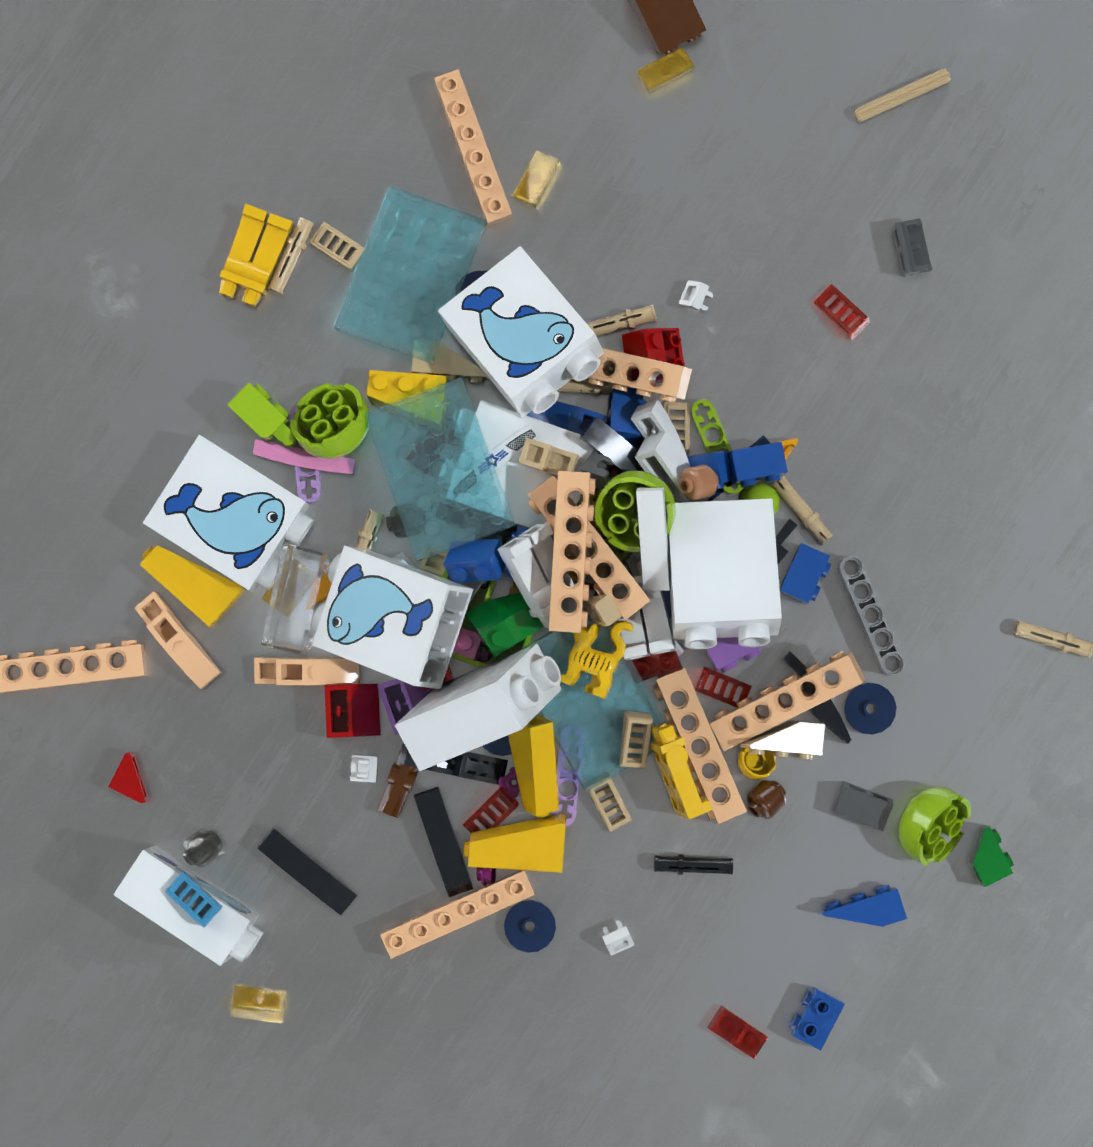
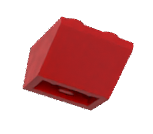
[622,328,685,384]
[324,683,381,738]

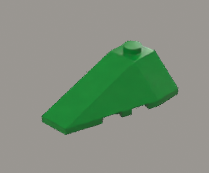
[465,592,544,659]

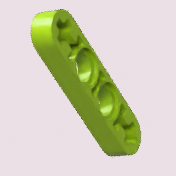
[691,399,743,495]

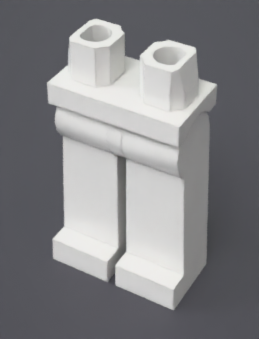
[497,524,577,628]
[613,561,677,661]

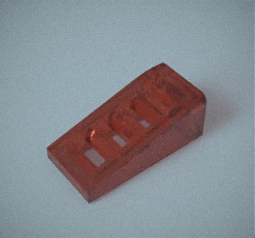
[814,284,870,340]
[694,666,752,708]
[463,787,519,833]

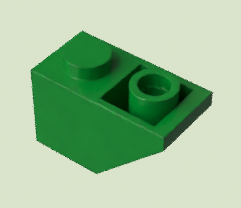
[970,825,1014,887]

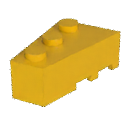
[367,370,450,434]

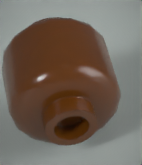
[747,780,786,819]

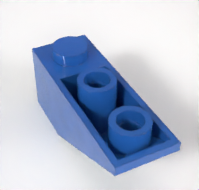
[526,401,606,435]
[821,885,907,927]

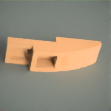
[135,591,221,689]
[254,657,360,685]

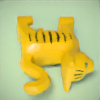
[561,621,634,699]

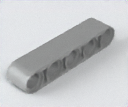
[838,556,905,676]

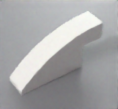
[631,399,698,503]

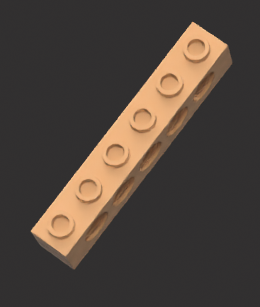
[434,69,513,228]
[572,348,692,403]
[549,471,596,633]
[528,476,651,620]
[0,640,148,693]
[710,651,866,751]
[653,668,747,824]
[380,870,535,959]

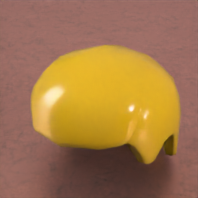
[738,748,776,780]

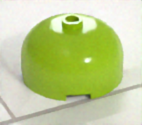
[290,383,370,459]
[595,471,676,552]
[898,787,971,866]

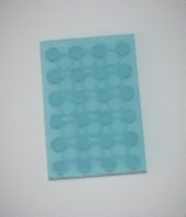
[334,186,487,364]
[364,377,515,562]
[515,619,667,792]

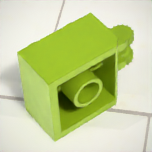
[227,383,297,448]

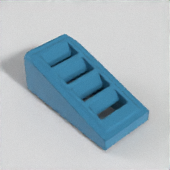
[165,871,223,928]

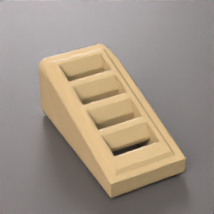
[309,222,366,272]
[664,402,690,455]
[583,594,621,626]
[619,711,653,768]
[584,772,632,832]

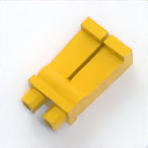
[219,203,294,307]
[649,722,713,820]

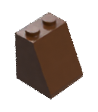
[628,0,706,55]

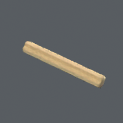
[854,69,951,122]

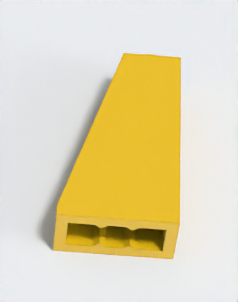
[140,545,246,628]
[508,714,559,817]
[463,814,566,873]

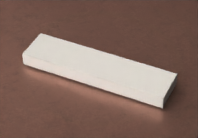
[636,487,671,591]

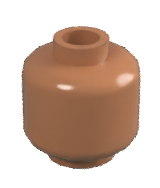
[679,465,719,501]

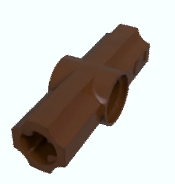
[377,742,418,818]

